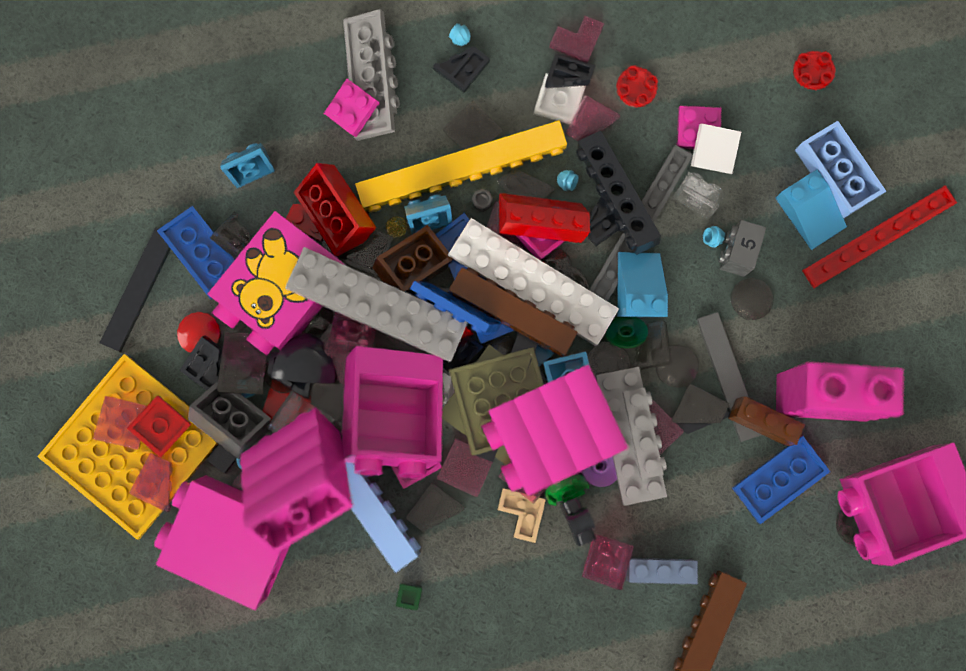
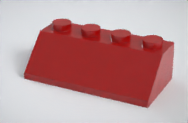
[294,163,377,256]
[499,193,590,243]

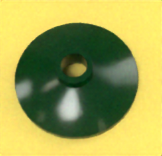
[605,317,648,348]

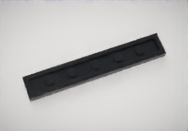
[100,227,171,352]

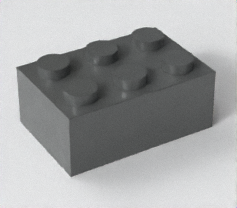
[188,379,271,460]

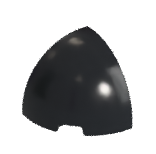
[271,333,335,383]

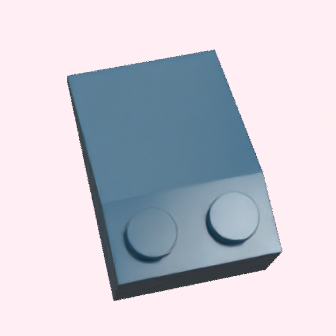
[220,143,275,188]
[775,169,847,250]
[404,195,452,234]
[617,252,668,318]

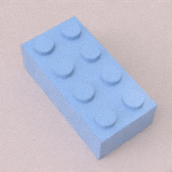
[795,121,886,219]

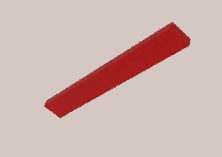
[802,185,957,289]

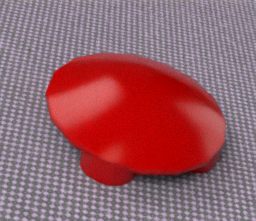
[793,51,835,90]
[616,65,658,107]
[177,312,221,353]

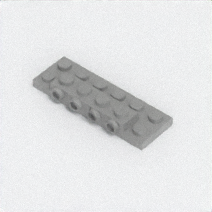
[343,9,400,141]
[595,367,667,506]

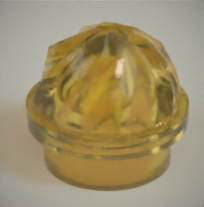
[386,216,407,237]

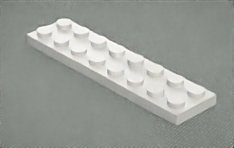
[448,218,619,346]

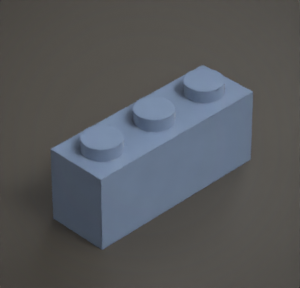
[626,558,698,584]

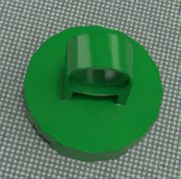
[545,475,589,506]

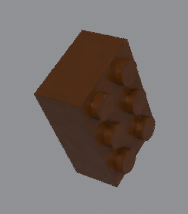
[372,225,453,294]

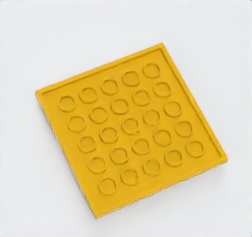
[37,354,218,540]

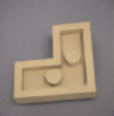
[498,488,546,543]

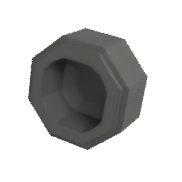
[472,189,493,211]

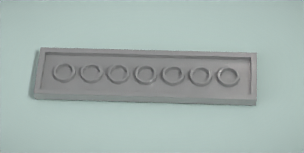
[285,247,468,362]

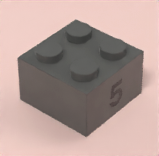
[718,220,766,277]

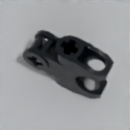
[559,496,597,547]

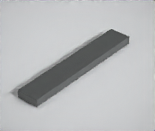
[697,312,762,442]

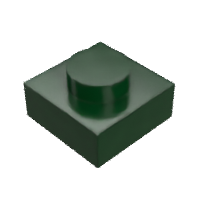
[396,583,422,611]

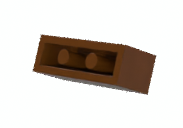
[728,396,805,446]

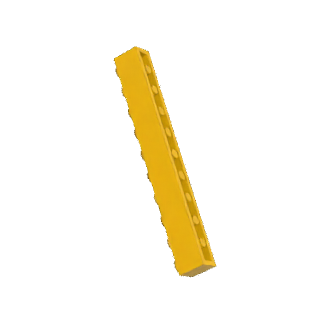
[355,120,567,212]

